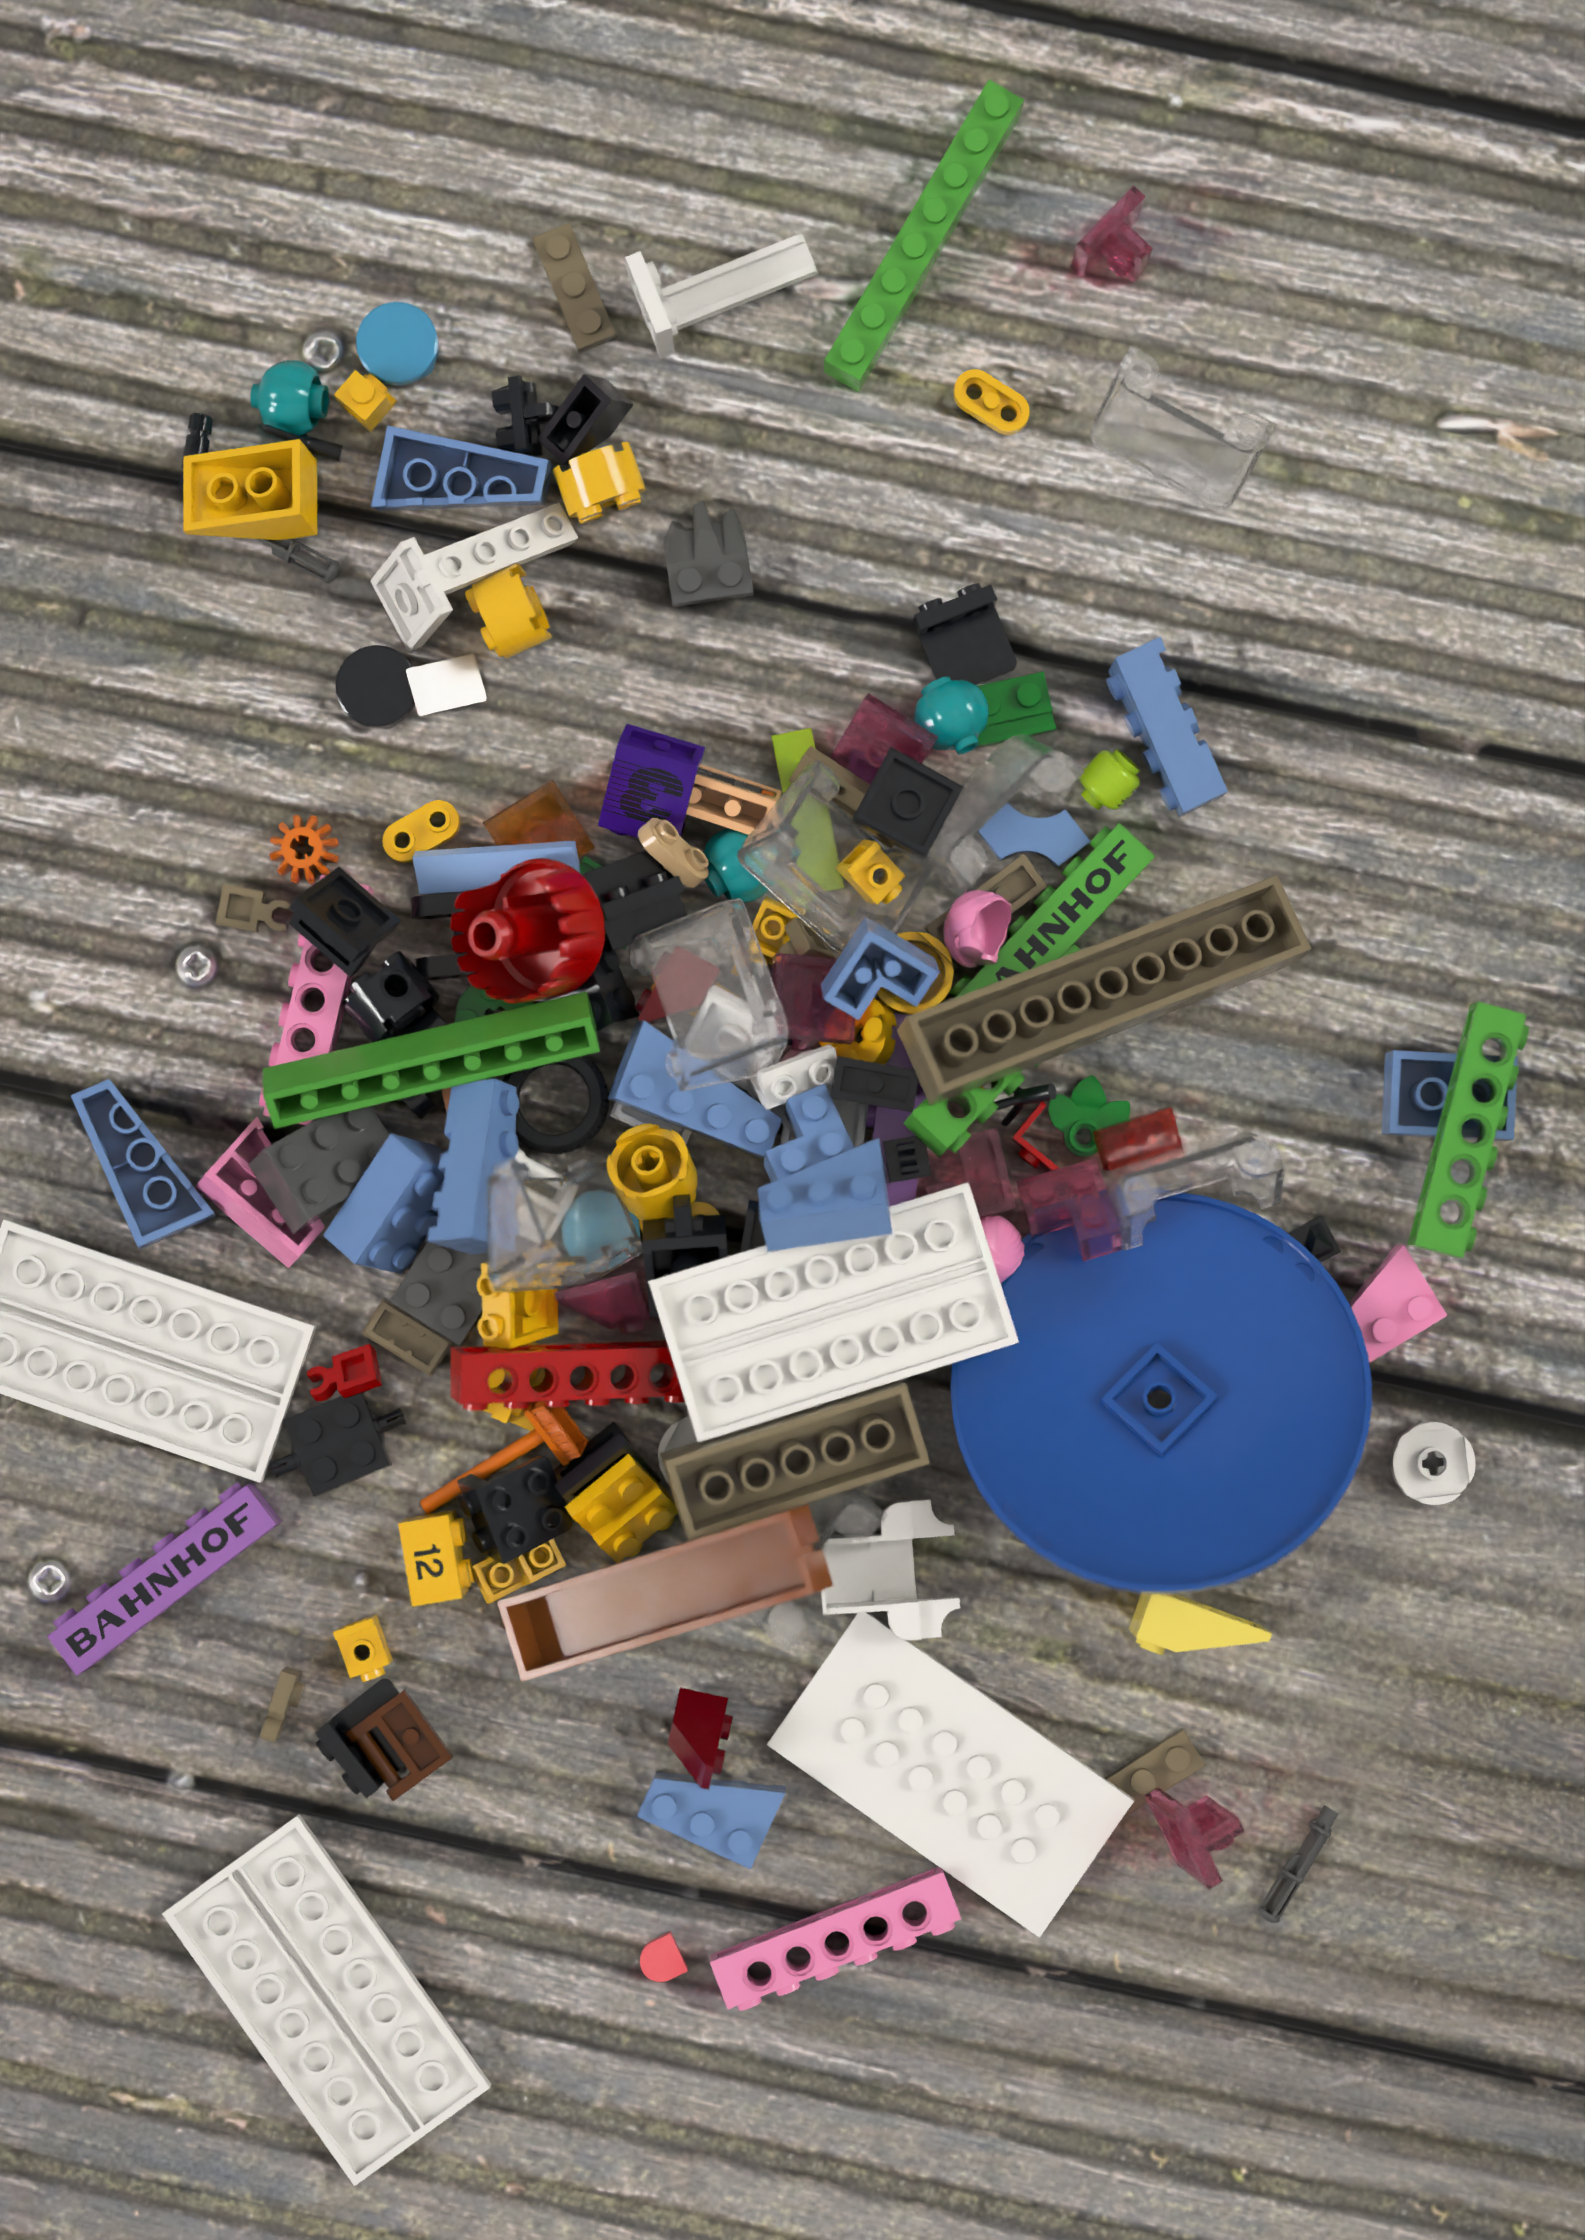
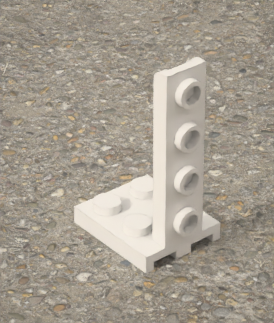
[625,234,818,359]
[370,502,578,652]

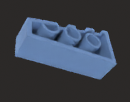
[371,425,553,511]
[1106,637,1228,817]
[608,1020,782,1158]
[70,1079,217,1250]
[427,1079,519,1255]

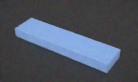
[412,841,581,894]

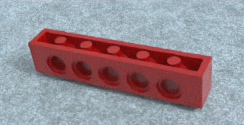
[450,1340,685,1411]

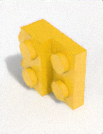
[477,1251,559,1349]
[565,1453,678,1563]

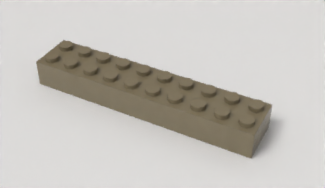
[897,875,1312,1106]

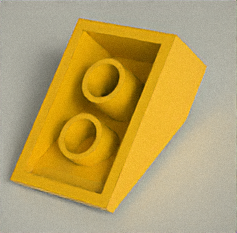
[183,439,318,540]

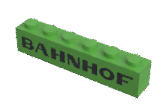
[949,823,1155,998]

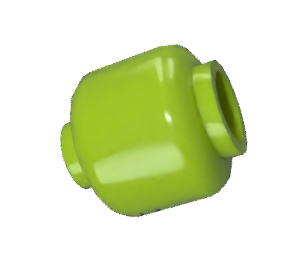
[1079,748,1140,810]

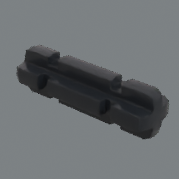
[178,413,213,492]

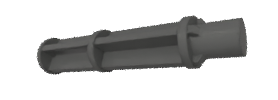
[241,538,340,583]
[1257,1805,1338,1923]

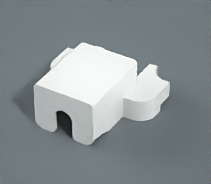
[817,1498,960,1640]

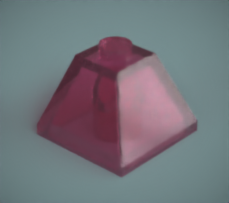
[554,1271,651,1335]

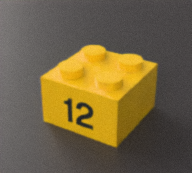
[398,1509,475,1607]

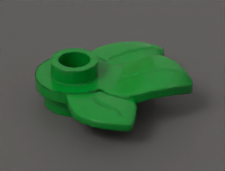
[1048,1075,1130,1157]

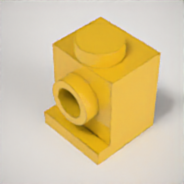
[334,370,397,432]
[835,839,905,905]
[333,1614,393,1682]

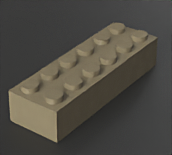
[660,1379,930,1541]

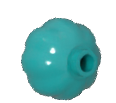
[250,360,329,436]
[913,677,989,755]
[703,828,777,903]

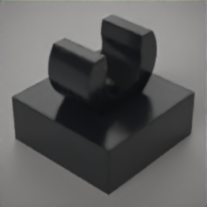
[883,1136,931,1183]

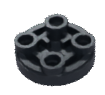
[336,645,415,729]

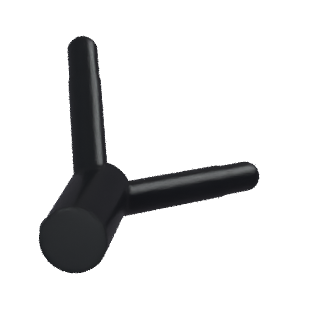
[262,424,343,461]
[995,1083,1057,1127]

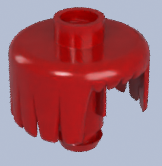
[450,858,605,1004]

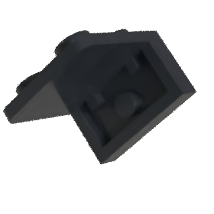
[913,583,1017,685]
[533,941,639,1031]
[457,1455,573,1564]
[315,1678,405,1799]

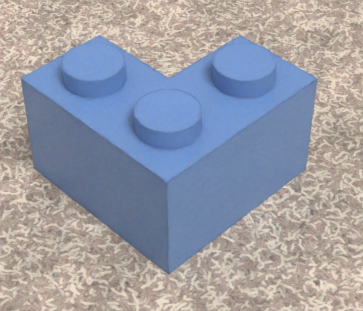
[821,916,939,1020]
[764,1084,854,1182]

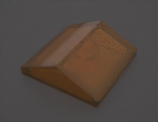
[483,779,595,858]

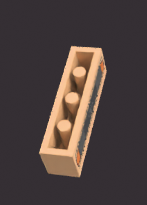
[686,764,782,840]

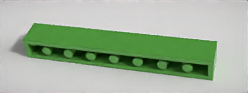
[824,80,1024,392]
[263,992,600,1129]

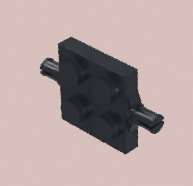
[270,1392,406,1497]

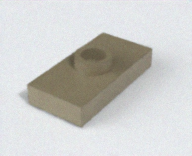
[361,1298,453,1377]

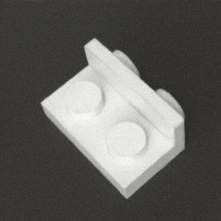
[745,1044,837,1110]

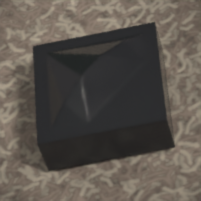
[1288,1215,1341,1262]

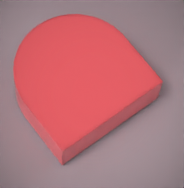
[640,1931,688,1982]

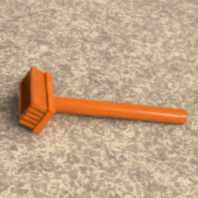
[420,1401,589,1514]

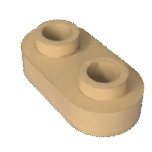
[638,818,709,888]

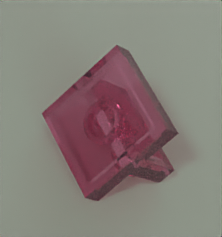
[1070,185,1153,283]
[830,693,938,784]
[770,953,855,1052]
[1145,1788,1245,1890]

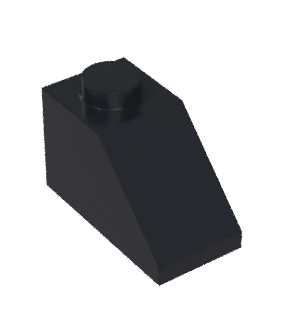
[537,374,634,466]

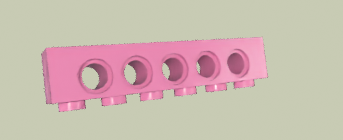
[259,875,374,1125]
[710,1866,961,2011]

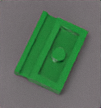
[976,671,1056,748]

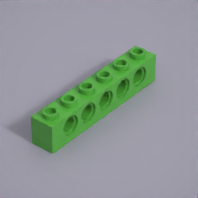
[903,944,1080,1158]
[1407,1002,1529,1258]

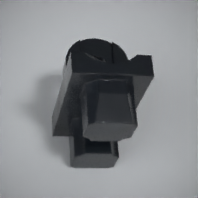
[492,375,559,457]

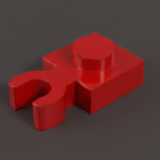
[306,1343,382,1401]

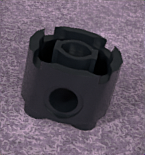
[342,951,440,1043]

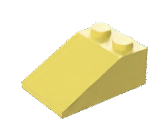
[1129,1593,1272,1655]

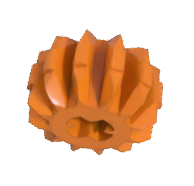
[269,815,340,884]

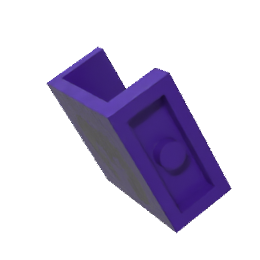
[598,723,706,838]

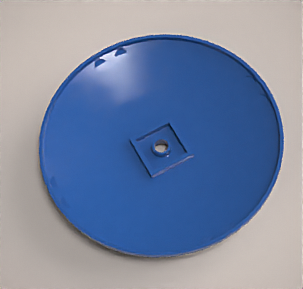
[951,1191,1372,1594]

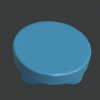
[356,302,439,386]

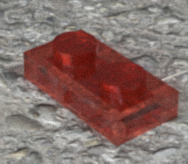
[1093,1107,1183,1171]

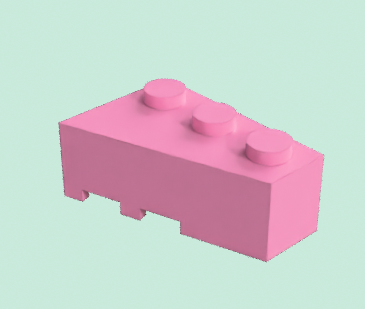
[195,1117,325,1268]
[1349,1244,1448,1363]

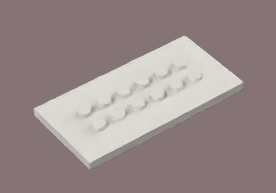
[648,1182,1019,1443]
[0,1220,317,1483]
[767,1612,1134,1938]
[162,1814,491,2186]

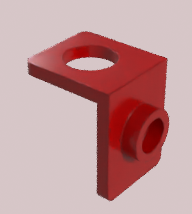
[1010,1102,1059,1174]

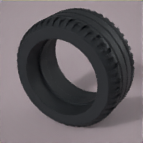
[502,1055,609,1154]

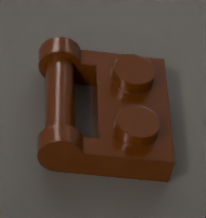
[344,1689,453,1801]

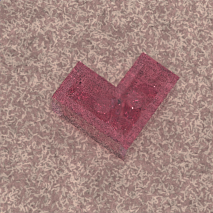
[924,1128,1016,1217]
[1016,1158,1122,1262]

